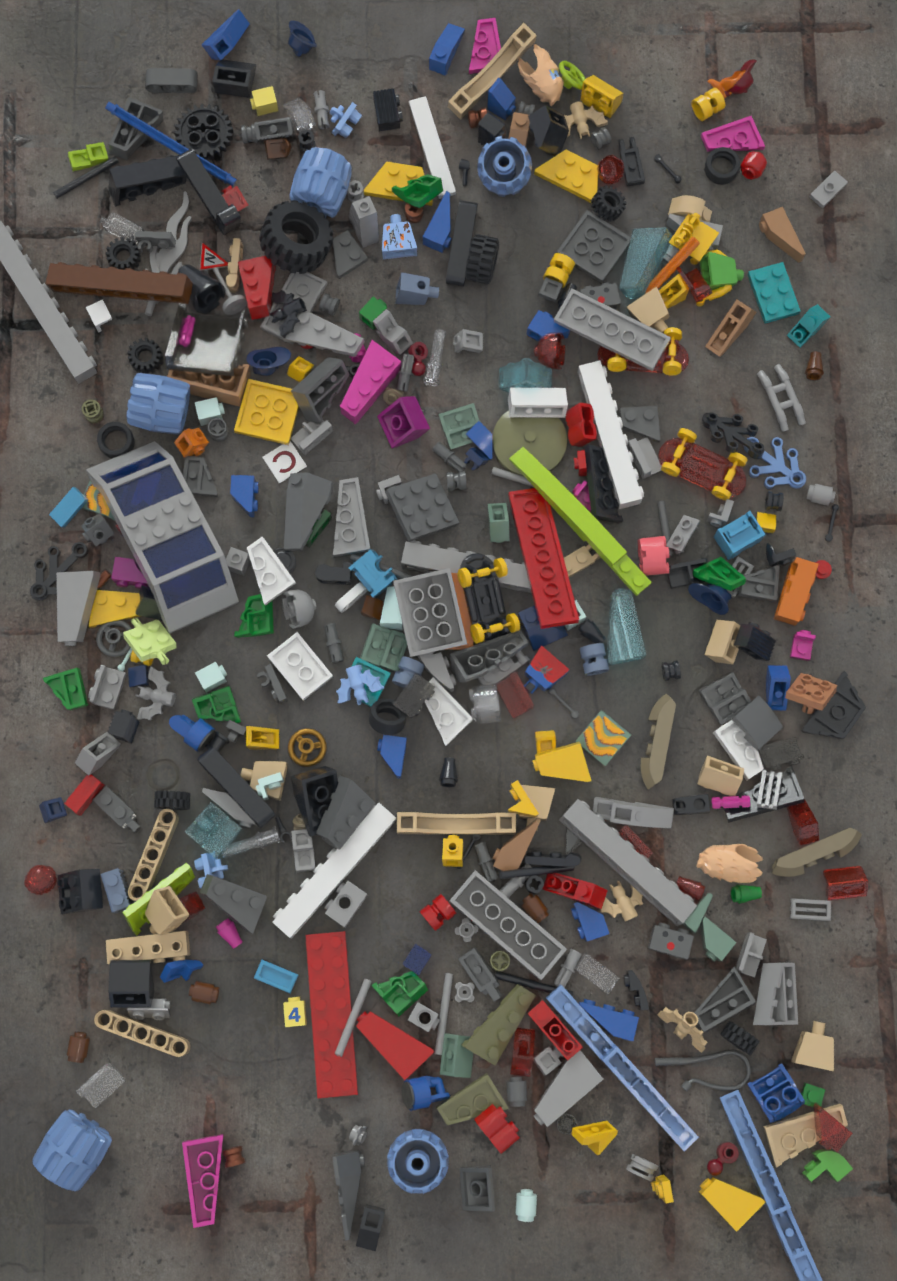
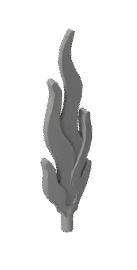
[145,191,192,316]

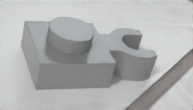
[532,1046,563,1076]

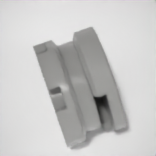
[626,1154,659,1182]

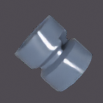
[580,643,609,676]
[392,656,425,691]

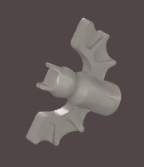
[136,667,176,721]

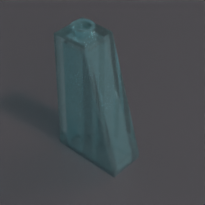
[619,227,673,299]
[607,588,646,666]

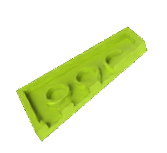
[122,863,195,936]

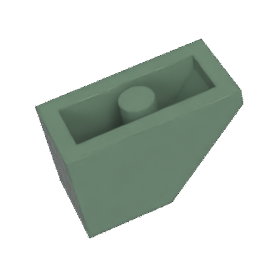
[488,503,510,543]
[700,917,736,962]

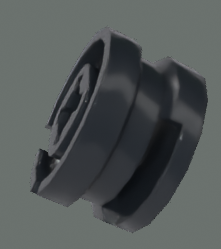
[273,547,296,574]

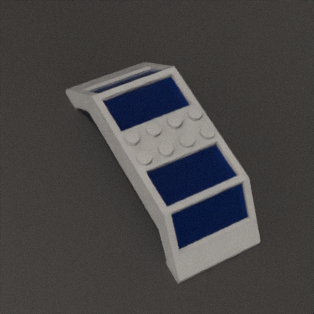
[86,441,239,634]

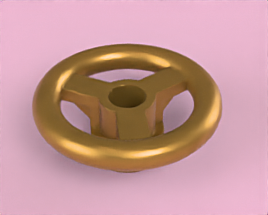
[288,728,327,767]

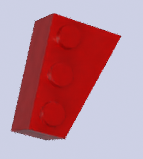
[238,256,276,320]

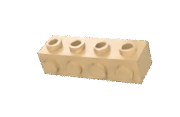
[106,931,190,964]

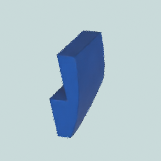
[466,421,493,461]
[160,960,203,983]

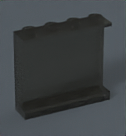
[165,303,249,376]

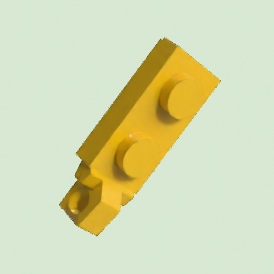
[651,1175,674,1203]

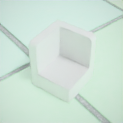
[86,299,112,332]

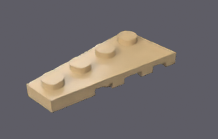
[763,1104,848,1168]

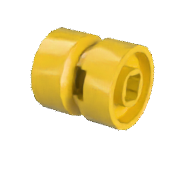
[691,88,726,121]
[543,253,575,288]

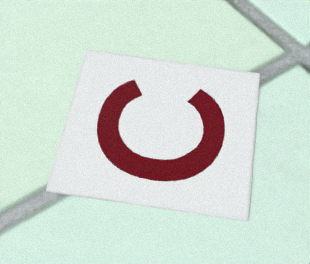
[262,441,307,483]

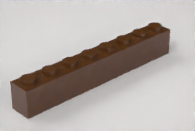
[45,262,193,304]

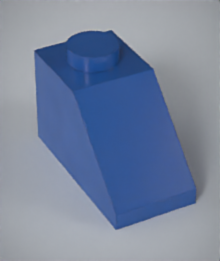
[487,77,516,120]
[766,665,791,710]
[377,735,407,779]

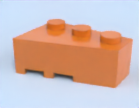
[774,557,819,626]

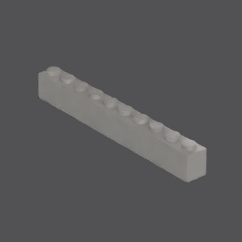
[0,221,97,384]

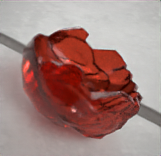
[597,155,624,184]
[24,865,57,895]

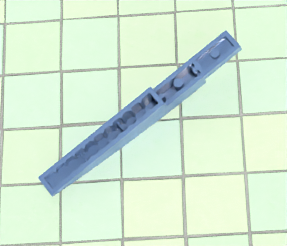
[546,984,699,1152]
[720,1090,822,1281]

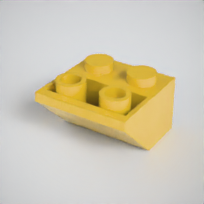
[580,75,624,118]

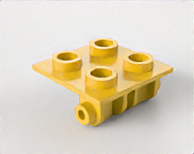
[669,213,719,262]

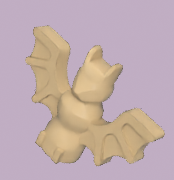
[564,102,608,139]
[599,881,643,922]
[657,1007,708,1053]

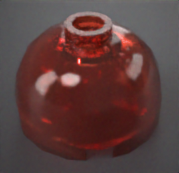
[534,332,566,370]

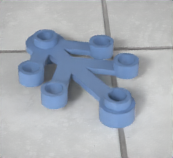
[743,437,806,489]

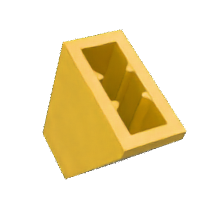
[532,741,591,782]
[699,1177,765,1232]

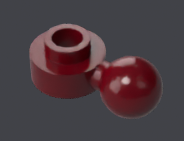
[408,342,428,376]
[707,1142,739,1176]

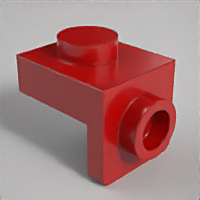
[574,450,587,477]

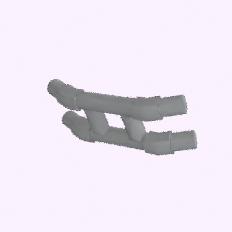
[757,364,806,432]

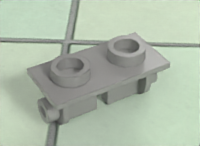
[666,515,700,555]
[127,999,171,1020]

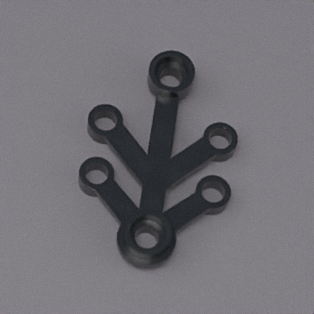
[702,412,765,459]
[30,542,88,601]

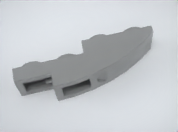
[417,651,456,692]
[593,797,674,828]

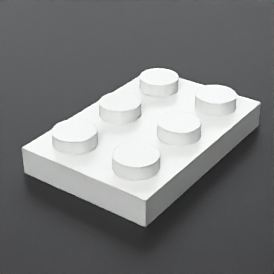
[267,632,333,701]

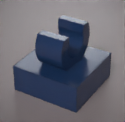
[464,447,490,470]

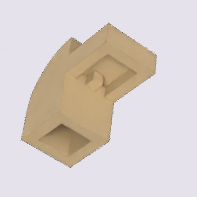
[668,195,712,222]

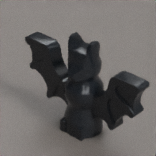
[270,290,307,338]

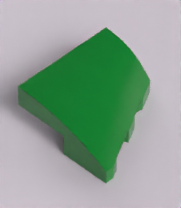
[392,174,443,208]
[234,594,274,638]
[192,685,241,723]
[371,971,428,1017]

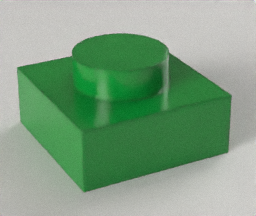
[801,1083,825,1109]

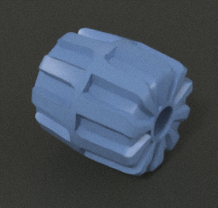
[477,136,532,197]
[290,147,352,219]
[126,373,190,434]
[32,1109,112,1191]
[387,1129,449,1194]

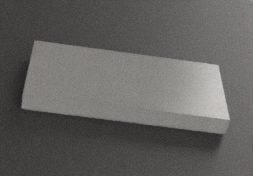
[260,272,328,345]

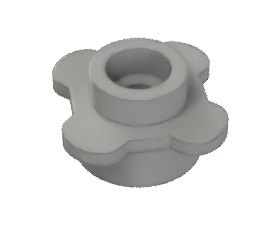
[455,918,478,942]
[455,982,475,1002]
[349,1125,367,1146]

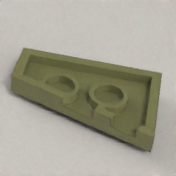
[436,1073,509,1125]

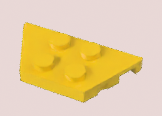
[534,150,598,204]
[364,162,433,206]

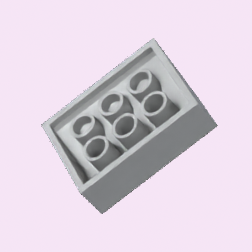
[393,568,467,657]

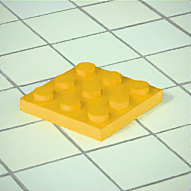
[234,379,299,445]

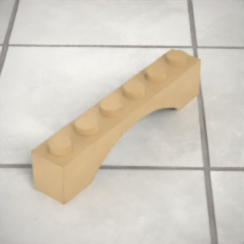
[448,23,537,120]
[397,812,516,835]

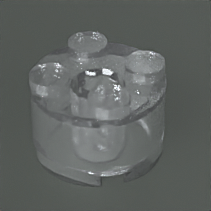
[469,683,501,725]

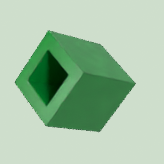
[359,296,387,330]

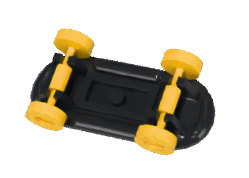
[457,553,520,644]

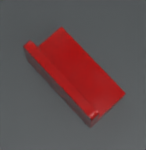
[64,774,105,816]

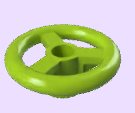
[559,61,585,90]

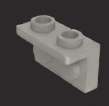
[88,665,127,710]

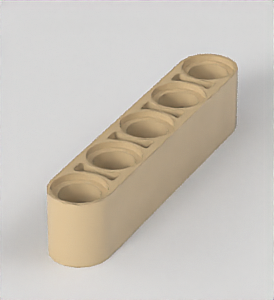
[128,809,179,901]
[94,1010,191,1057]

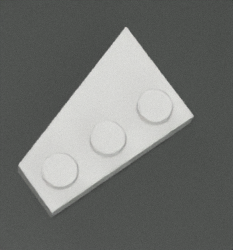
[247,537,296,605]
[420,677,474,746]
[713,719,764,781]

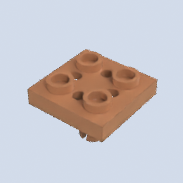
[785,673,837,714]

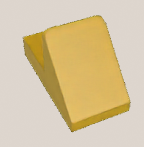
[508,780,539,818]
[572,1121,618,1155]

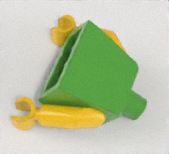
[690,250,744,306]

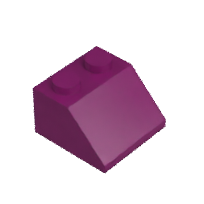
[377,396,430,448]

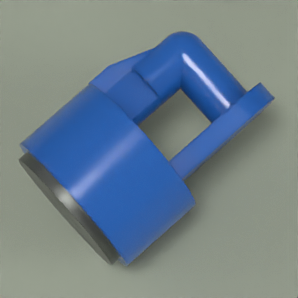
[169,715,215,752]
[402,1076,450,1111]

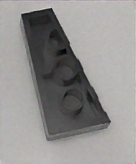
[108,155,187,207]

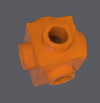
[174,428,209,457]

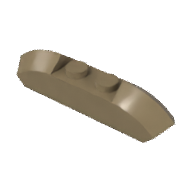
[641,694,676,789]
[772,828,862,877]

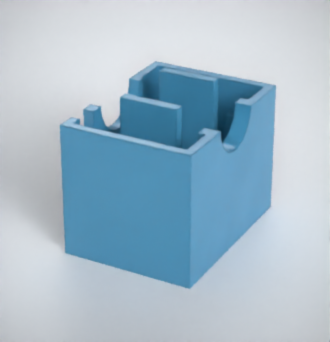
[713,511,766,560]
[349,549,398,598]

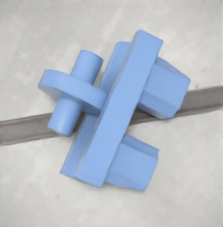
[330,102,362,138]
[194,853,228,888]

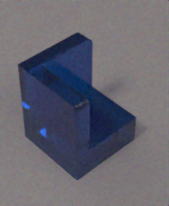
[403,944,432,975]

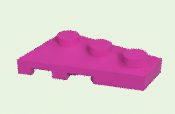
[469,18,501,74]
[701,116,765,152]

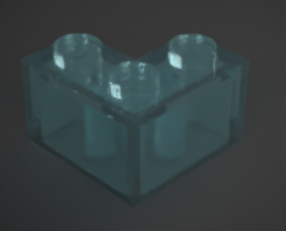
[499,358,552,393]

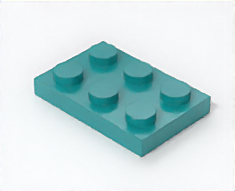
[747,262,801,324]

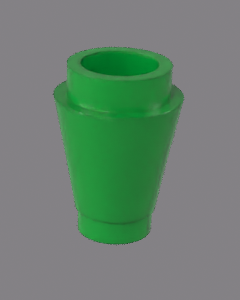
[731,884,762,904]

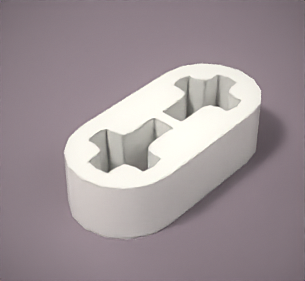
[335,582,368,613]

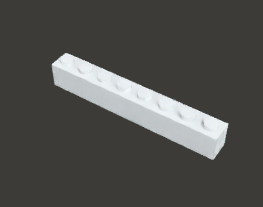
[577,360,644,509]
[273,803,397,939]

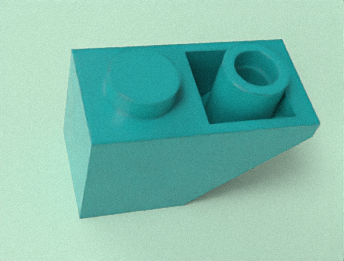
[787,304,831,348]

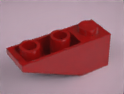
[543,873,608,909]
[527,1000,583,1061]

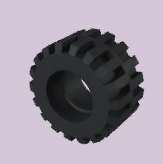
[465,234,499,284]

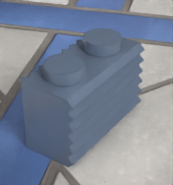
[101,868,133,913]

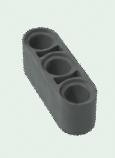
[145,68,198,93]

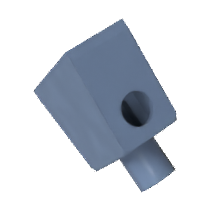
[395,273,439,305]

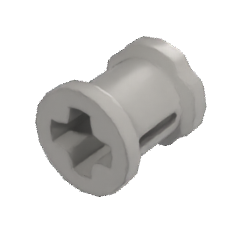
[348,180,364,203]

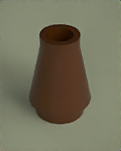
[805,351,824,380]

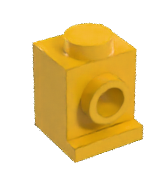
[442,835,463,867]

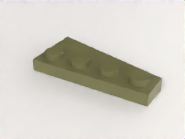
[461,984,536,1065]

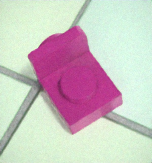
[572,481,591,512]
[790,630,816,661]

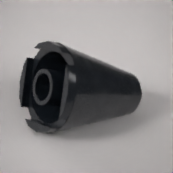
[178,264,226,313]

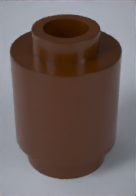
[521,894,549,924]
[189,981,220,1005]
[67,1032,90,1063]

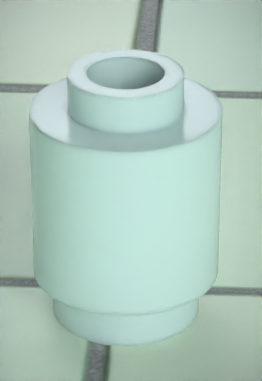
[516,1189,537,1222]

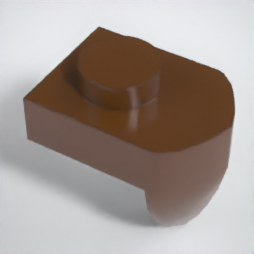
[264,138,292,160]

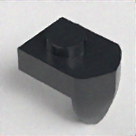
[766,543,796,567]

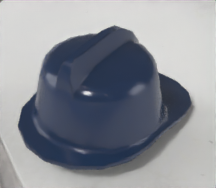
[288,20,317,57]
[246,347,291,376]
[688,583,732,615]

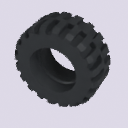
[259,200,333,274]

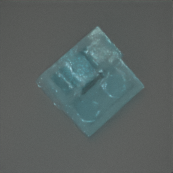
[185,802,243,860]

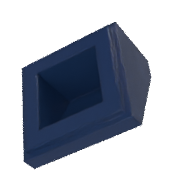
[128,665,149,687]
[39,797,67,823]

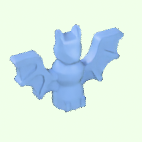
[336,665,384,705]

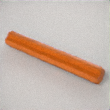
[643,237,700,294]

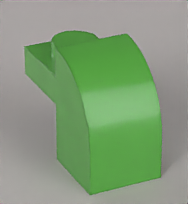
[802,1149,853,1182]

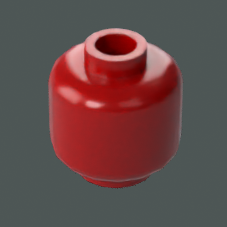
[740,152,767,180]

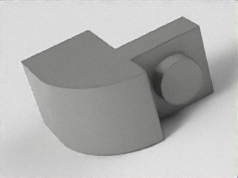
[373,309,413,355]

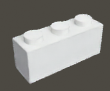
[508,387,568,418]

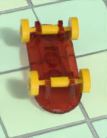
[597,327,689,376]
[658,428,748,500]

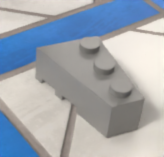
[753,963,798,1025]

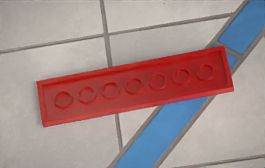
[508,488,579,629]
[306,931,358,1098]

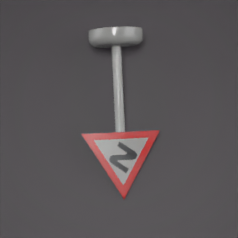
[200,243,247,315]

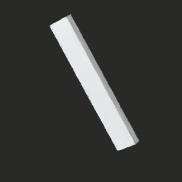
[409,96,456,199]

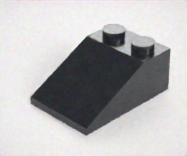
[291,766,338,837]

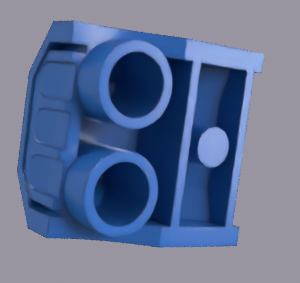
[747,1063,805,1123]

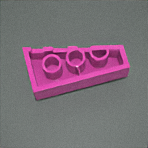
[340,340,401,424]
[182,1134,223,1228]

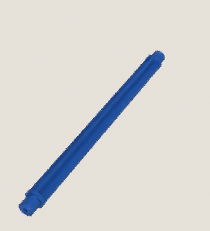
[105,102,237,186]

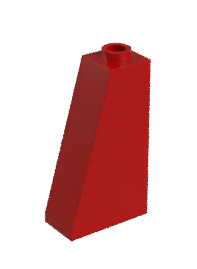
[356,1011,435,1080]

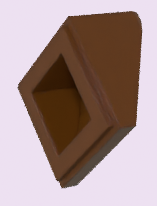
[361,595,384,620]

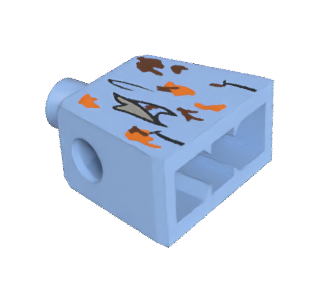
[382,214,417,259]

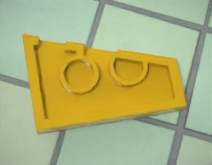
[89,590,140,628]

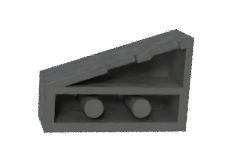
[291,357,350,424]
[200,874,267,934]
[694,967,756,1035]

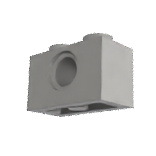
[325,881,368,928]

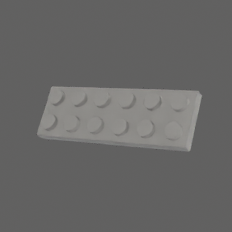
[554,289,671,371]

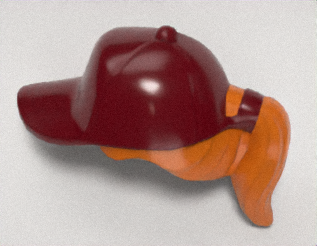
[707,59,757,98]

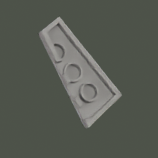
[282,311,365,357]
[333,477,370,557]

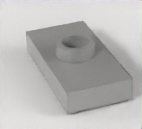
[809,171,848,209]

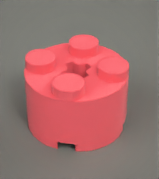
[638,536,669,576]

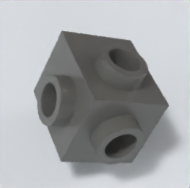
[81,513,115,546]

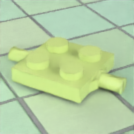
[123,618,176,665]

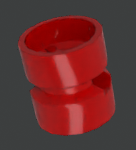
[419,894,457,931]

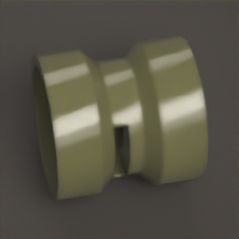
[82,400,104,423]
[490,951,510,971]

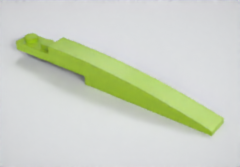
[509,447,652,596]

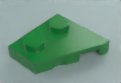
[692,557,746,591]
[43,668,88,711]

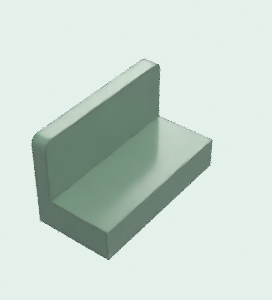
[440,1033,473,1078]

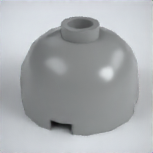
[282,589,316,629]

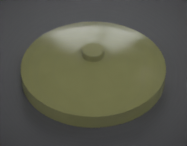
[493,410,567,476]

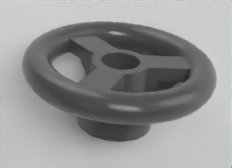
[96,620,132,657]

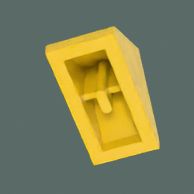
[659,274,689,309]
[246,726,279,750]

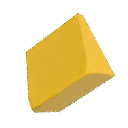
[287,356,314,382]
[756,512,776,533]
[535,730,556,754]

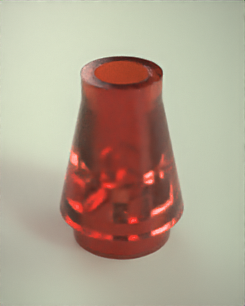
[676,876,706,901]

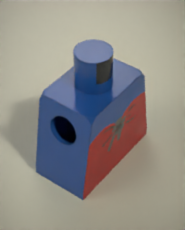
[523,646,570,694]

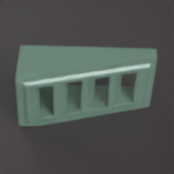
[682,893,713,933]

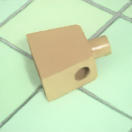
[627,287,669,333]
[240,761,288,801]
[518,785,555,831]
[145,886,190,935]
[791,1021,834,1071]

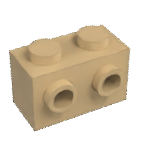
[705,620,740,664]
[697,756,744,796]

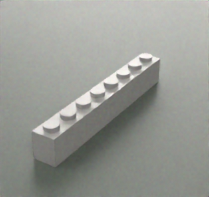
[401,540,532,593]
[559,799,697,926]

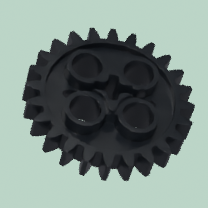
[174,103,234,160]

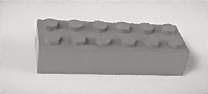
[449,870,567,980]

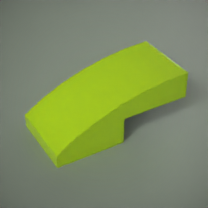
[68,142,108,171]

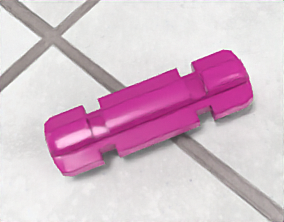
[179,315,196,347]
[712,795,751,809]

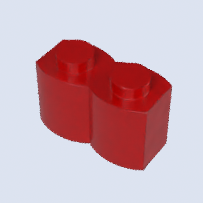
[566,403,597,447]
[474,1104,520,1154]

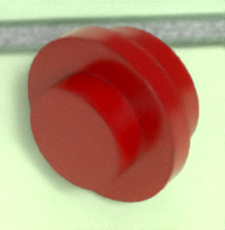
[815,560,832,579]

